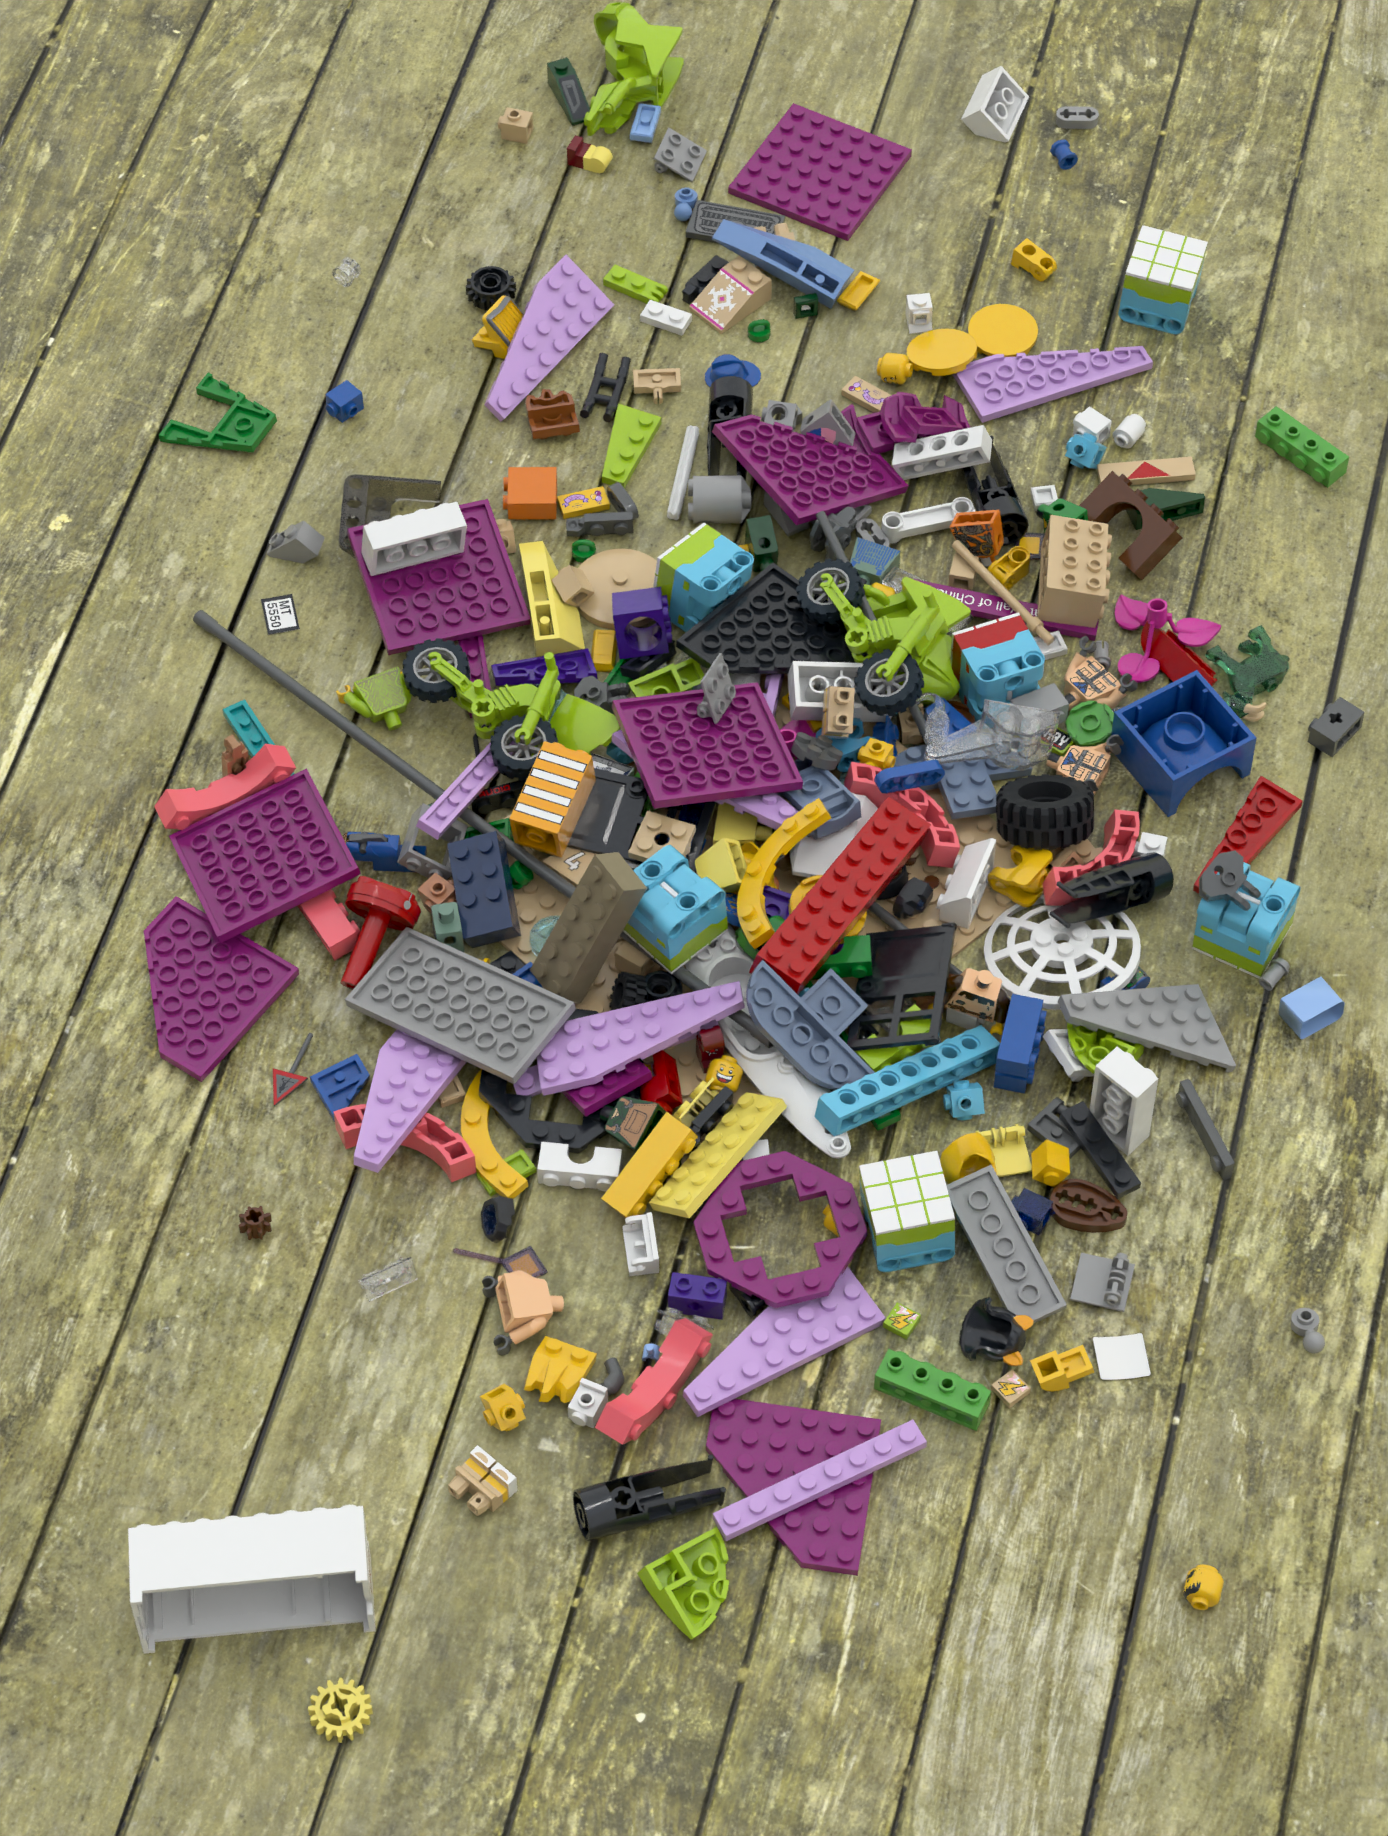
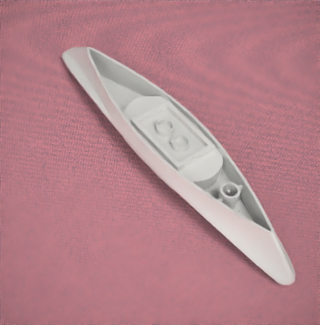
[685,923,851,1159]

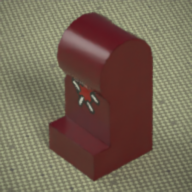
[696,1025,725,1074]

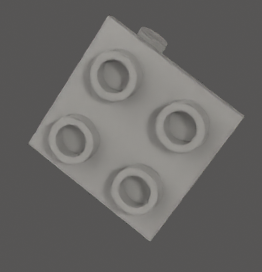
[653,128,707,182]
[697,653,736,724]
[1070,1253,1135,1312]

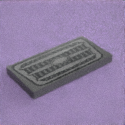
[686,200,785,243]

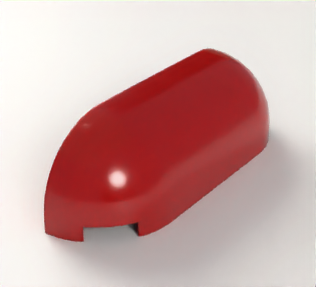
[1141,621,1217,687]

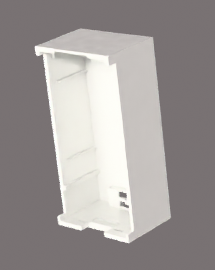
[128,1505,376,1654]

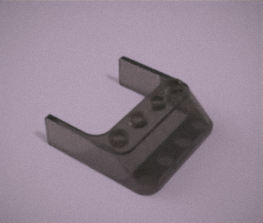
[338,474,441,559]

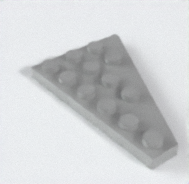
[1057,984,1236,1072]

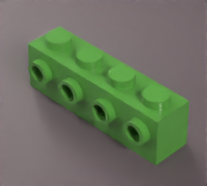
[1255,406,1349,488]
[874,1349,991,1431]

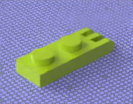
[603,264,668,304]

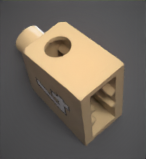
[543,847,596,887]

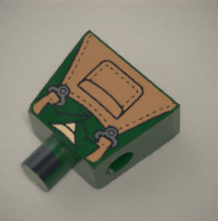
[600,1096,666,1153]

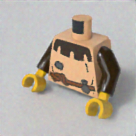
[927,968,1010,1042]

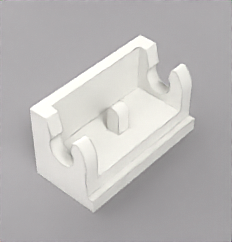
[622,1212,659,1276]

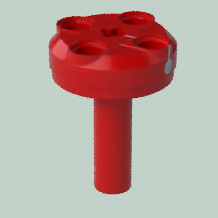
[340,876,421,990]

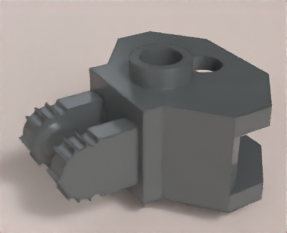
[810,506,857,561]
[574,675,630,715]
[1199,851,1261,911]

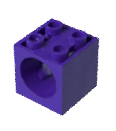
[612,587,673,659]

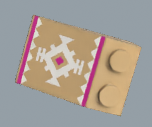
[689,256,772,334]

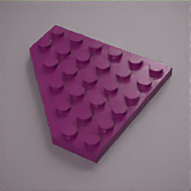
[712,414,909,525]
[144,896,299,1082]
[706,1399,881,1576]

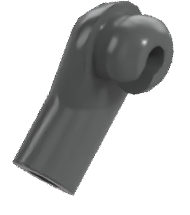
[599,1357,625,1397]

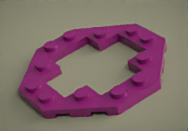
[694,1151,867,1308]

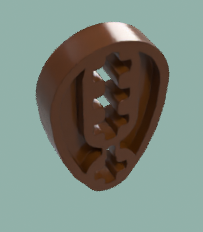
[1050,1179,1128,1233]

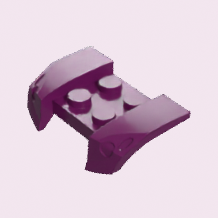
[841,392,934,455]
[880,392,971,443]

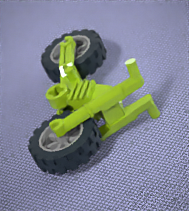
[796,559,949,716]
[402,638,561,781]

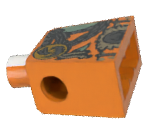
[949,510,1004,566]

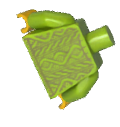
[336,667,412,731]

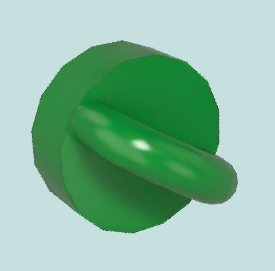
[748,319,771,343]
[572,539,596,563]
[509,860,534,889]

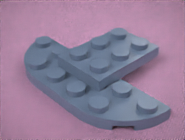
[894,737,1032,819]
[746,960,875,1090]

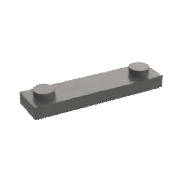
[1176,1079,1235,1180]

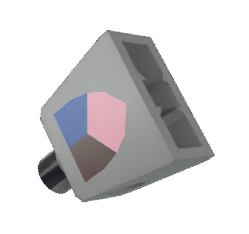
[800,399,855,446]

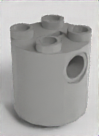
[688,475,751,524]

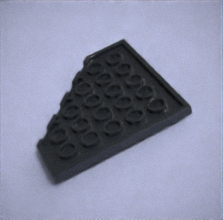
[676,563,868,674]

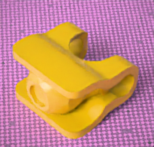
[987,845,1053,907]

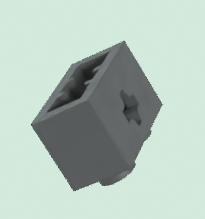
[1308,697,1365,757]

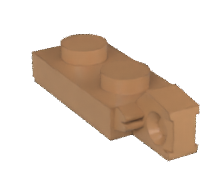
[221,734,249,777]

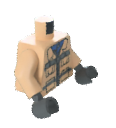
[1064,636,1138,711]
[1046,734,1124,795]
[482,1270,564,1356]

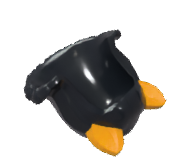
[959,1297,1034,1366]

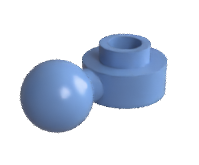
[674,188,698,221]

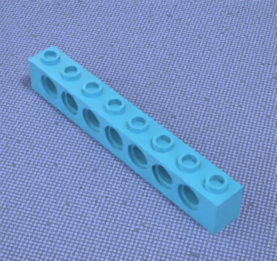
[814,1025,1000,1136]

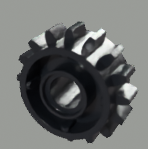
[466,266,516,311]

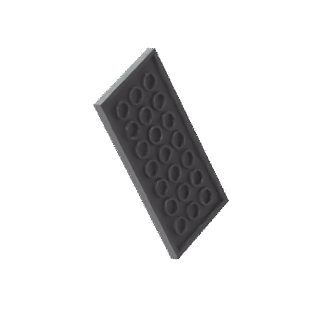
[345,927,576,1084]

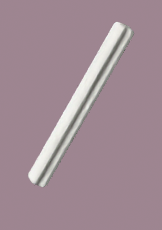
[667,425,699,520]

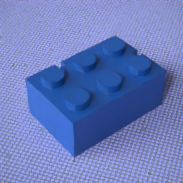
[994,994,1047,1094]

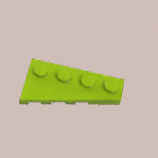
[602,404,662,489]

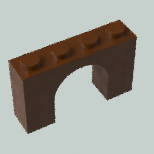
[1079,471,1183,580]

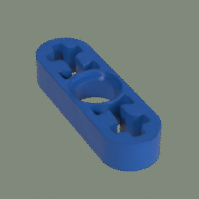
[874,760,945,793]

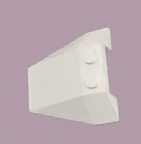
[789,793,878,877]

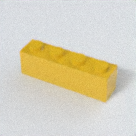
[601,1112,698,1218]

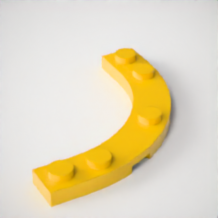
[737,798,832,949]
[461,1069,528,1199]

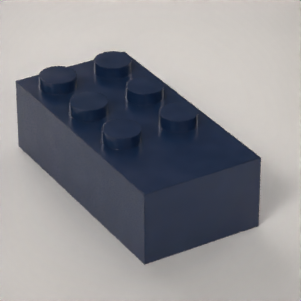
[447,831,521,948]

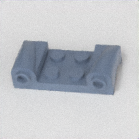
[777,757,862,840]

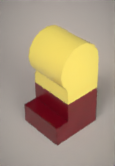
[567,135,613,173]

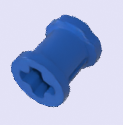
[1050,139,1078,170]

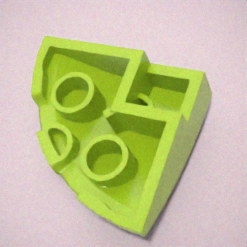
[628,658,705,697]
[540,694,621,755]
[1067,1023,1144,1074]
[637,1527,729,1640]

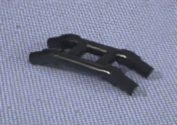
[580,353,631,422]

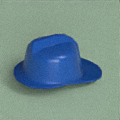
[705,354,761,387]

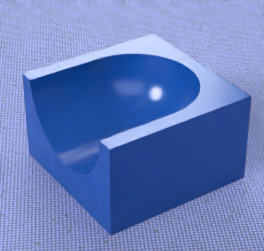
[1111,670,1257,817]

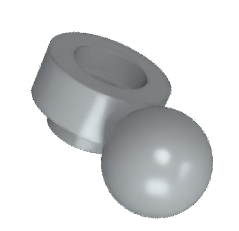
[1291,1308,1325,1354]

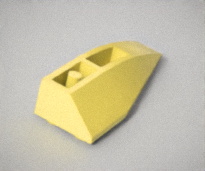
[519,541,585,657]

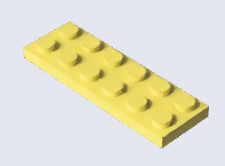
[649,1092,787,1218]

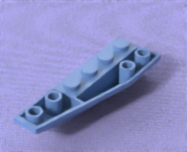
[712,219,854,309]

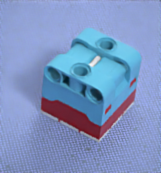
[950,612,1045,730]

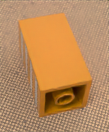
[509,741,596,858]

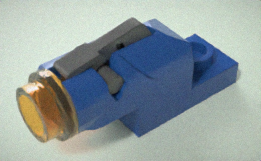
[342,832,427,872]

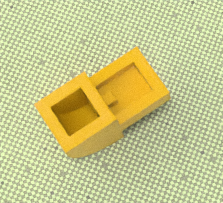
[1030,1345,1094,1391]

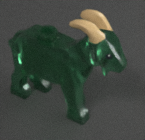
[1205,625,1290,722]

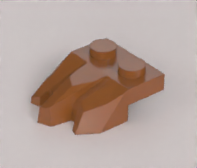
[525,389,580,439]

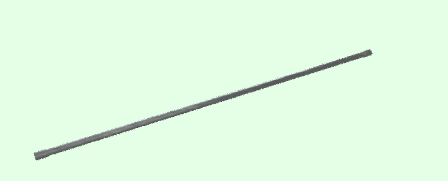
[193,610,774,1048]

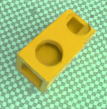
[1011,238,1057,282]

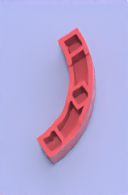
[154,744,296,830]
[844,762,960,868]
[1042,810,1140,906]
[334,1104,476,1182]
[595,1318,713,1445]

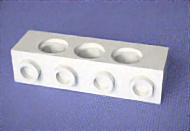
[892,425,992,480]

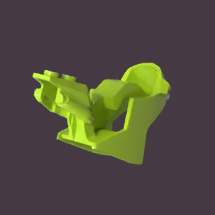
[584,2,684,136]
[819,577,971,706]

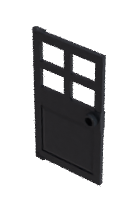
[567,768,717,873]
[847,922,957,1051]

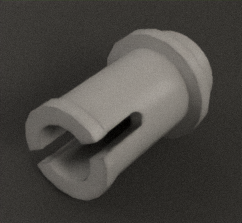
[1094,640,1111,670]
[1258,958,1290,991]

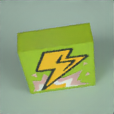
[883,1302,921,1340]

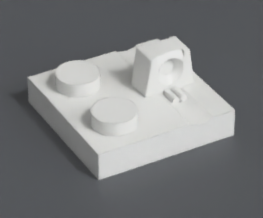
[1043,1029,1094,1082]

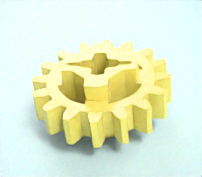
[308,1678,373,1743]

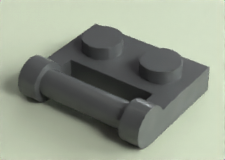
[1027,1097,1081,1160]

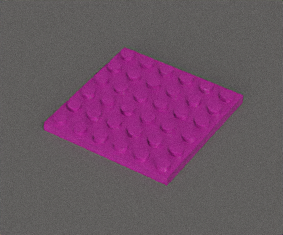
[728,103,912,241]
[347,499,531,655]
[612,682,803,809]
[169,768,361,943]

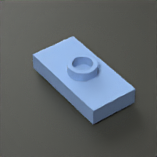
[630,103,661,143]

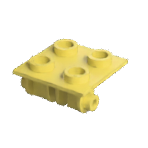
[673,1077,719,1127]
[975,1124,1032,1177]

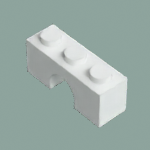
[537,1142,622,1191]

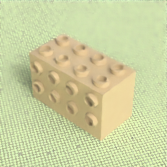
[1037,515,1112,628]

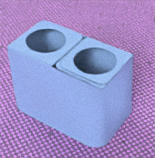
[1279,977,1345,1039]

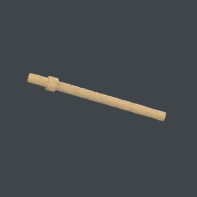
[951,540,1055,645]

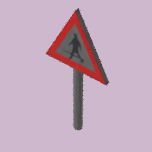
[273,1033,313,1107]

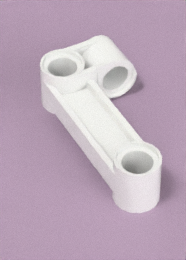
[881,497,975,543]

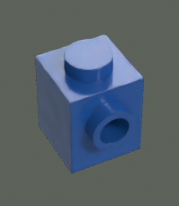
[325,380,364,423]

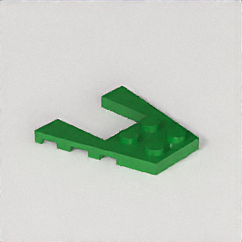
[159,373,277,452]

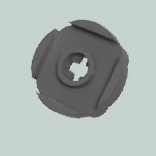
[791,732,843,770]

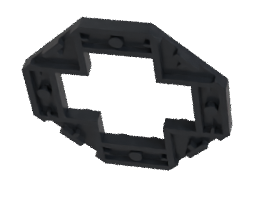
[479,1009,644,1154]

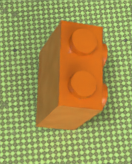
[503,467,557,520]

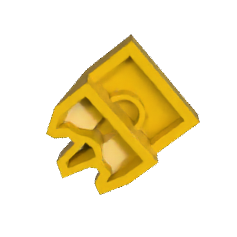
[524,1336,597,1404]

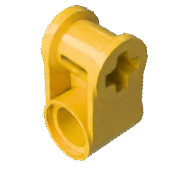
[987,546,1030,590]

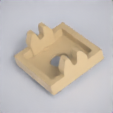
[628,811,696,862]

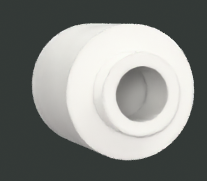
[1113,414,1146,448]

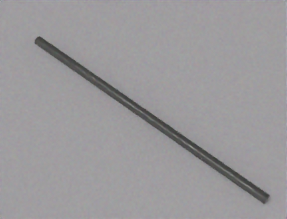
[816,511,941,756]

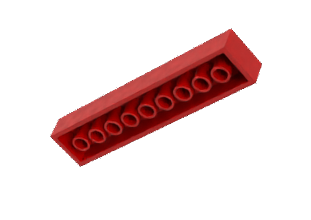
[749,796,931,995]

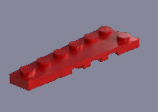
[1193,776,1303,894]

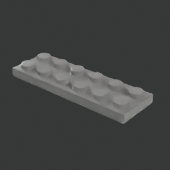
[946,1165,1067,1324]

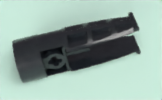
[707,376,753,480]
[962,436,1029,546]
[1049,852,1174,928]
[573,1454,726,1541]

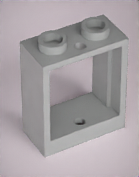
[397,803,468,880]

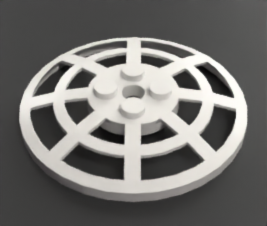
[984,894,1141,1010]

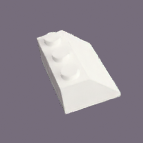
[961,66,1029,143]
[936,838,996,929]

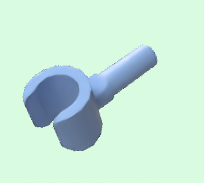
[642,1344,660,1362]

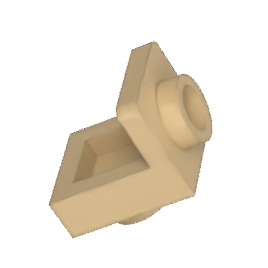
[496,519,516,554]

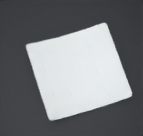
[1093,1333,1151,1380]

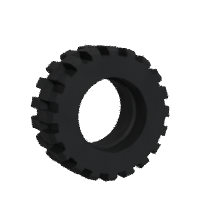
[996,774,1094,850]

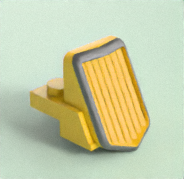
[471,296,524,359]

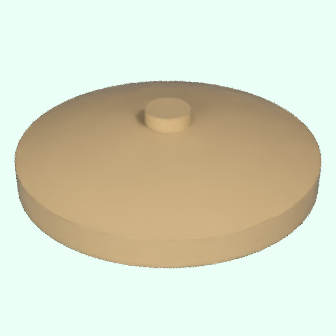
[576,549,657,630]

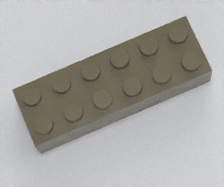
[530,852,647,1004]

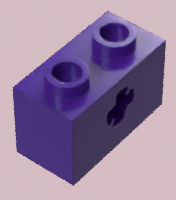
[668,1272,727,1320]

